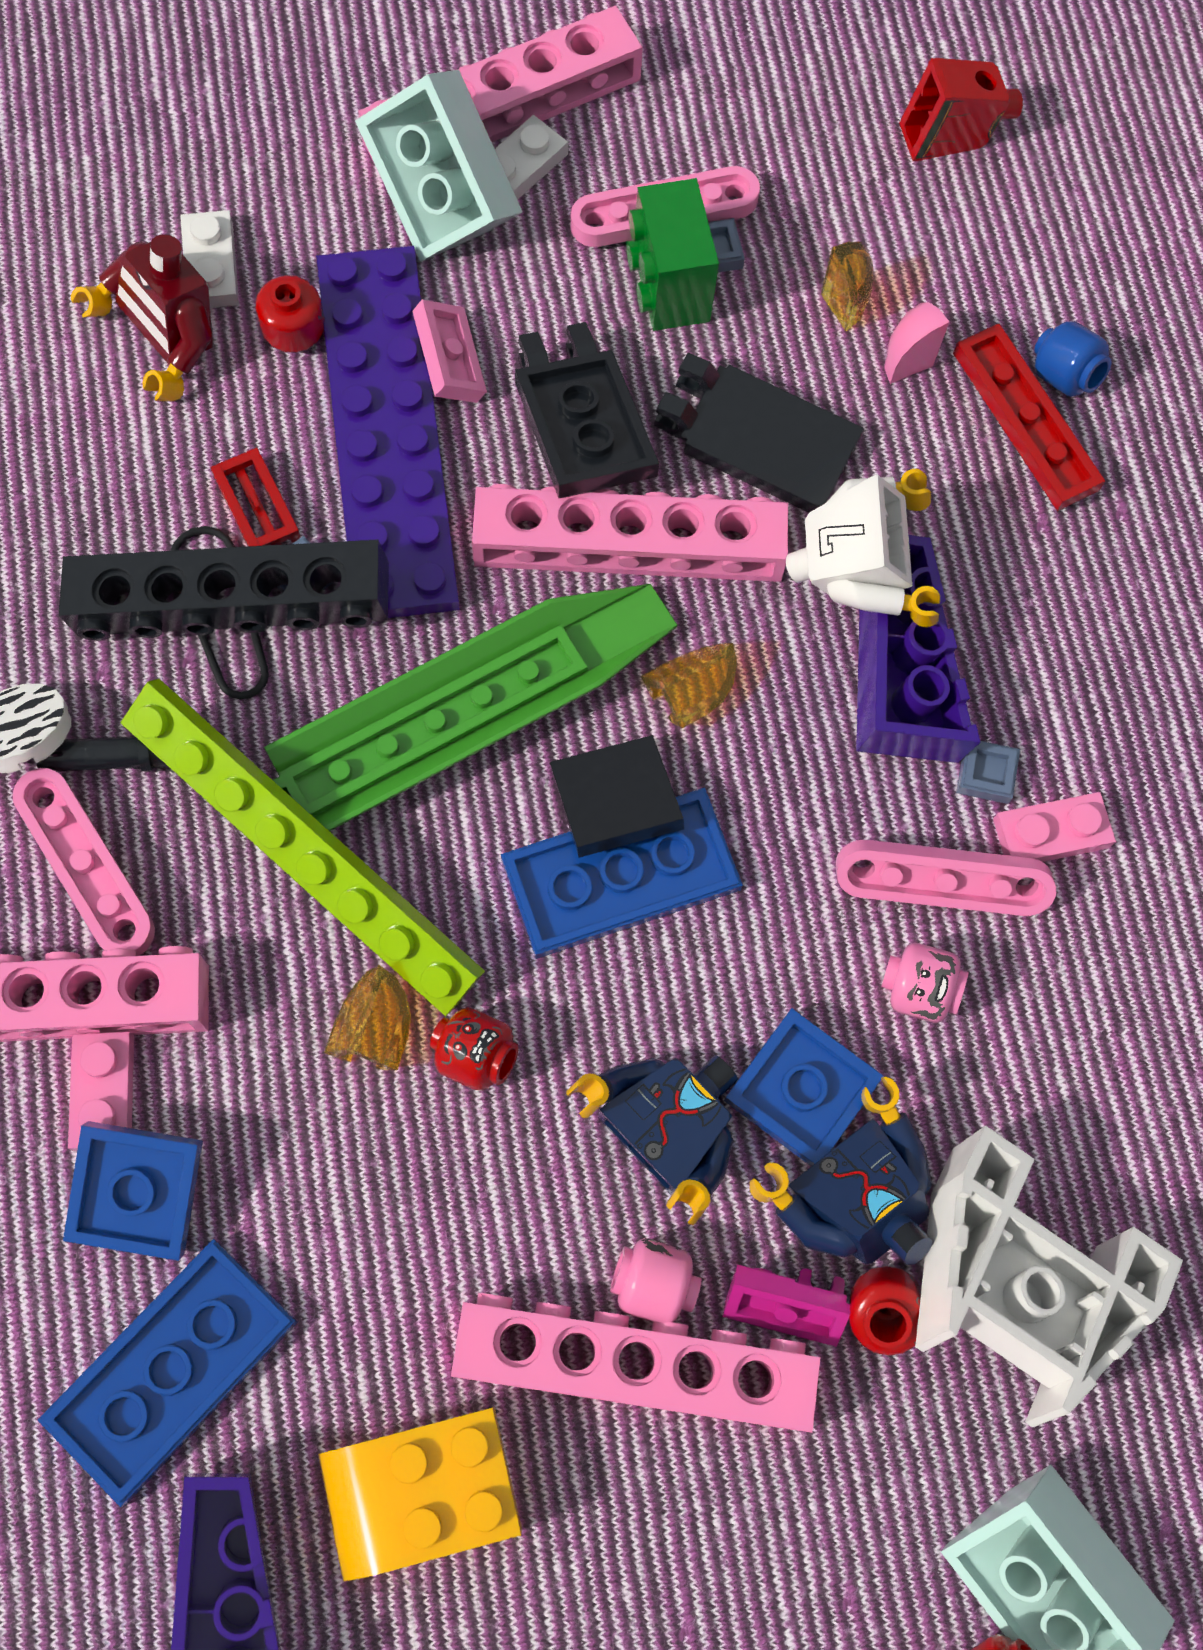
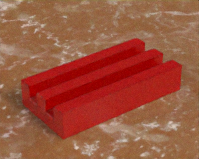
[210,447,301,546]

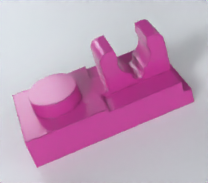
[723,1264,850,1347]

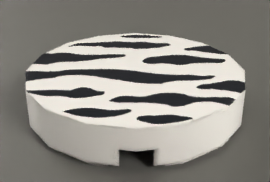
[0,684,71,773]

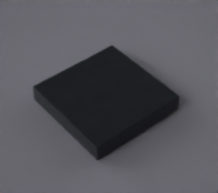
[550,735,684,858]

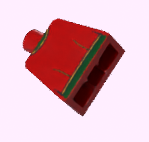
[899,58,1023,161]

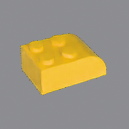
[318,1407,522,1581]

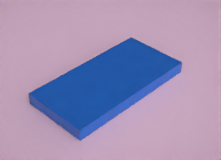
[501,787,743,959]
[38,1239,298,1507]

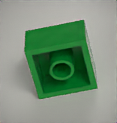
[626,178,719,331]

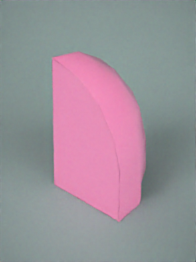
[884,302,949,384]

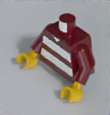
[71,234,213,402]

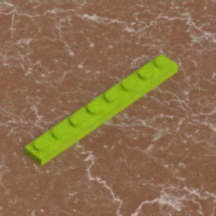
[120,679,485,1017]

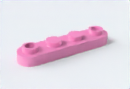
[570,166,760,247]
[13,768,155,956]
[836,840,1056,916]

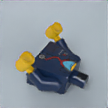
[566,1055,738,1225]
[749,1077,932,1265]

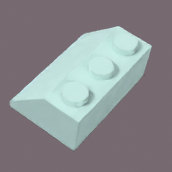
[355,70,523,262]
[941,1465,1175,1650]

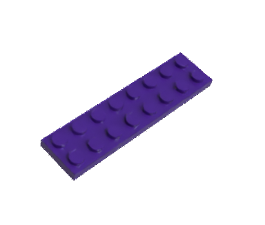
[316,246,460,618]

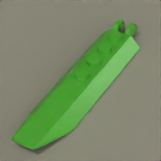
[264,584,677,831]

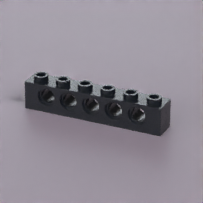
[59,539,389,641]

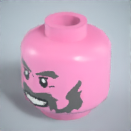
[882,943,969,1023]
[610,1238,702,1323]

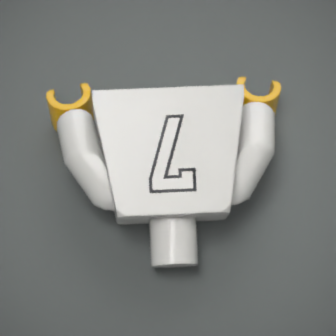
[786,469,940,627]

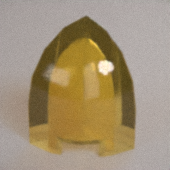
[821,242,873,331]
[641,643,737,728]
[324,965,411,1070]

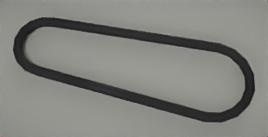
[171,526,269,700]

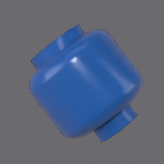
[1034,321,1112,397]

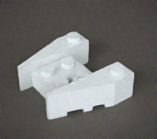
[915,1125,1183,1428]

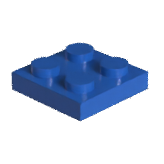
[724,1008,884,1167]
[63,1121,203,1261]

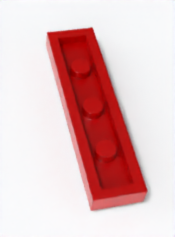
[953,323,1105,511]

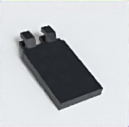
[515,322,659,498]
[654,353,864,513]

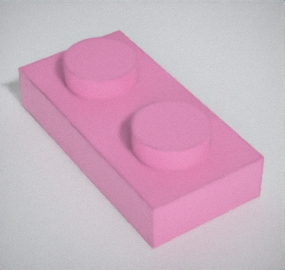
[412,299,487,403]
[993,792,1116,862]
[68,1032,134,1151]

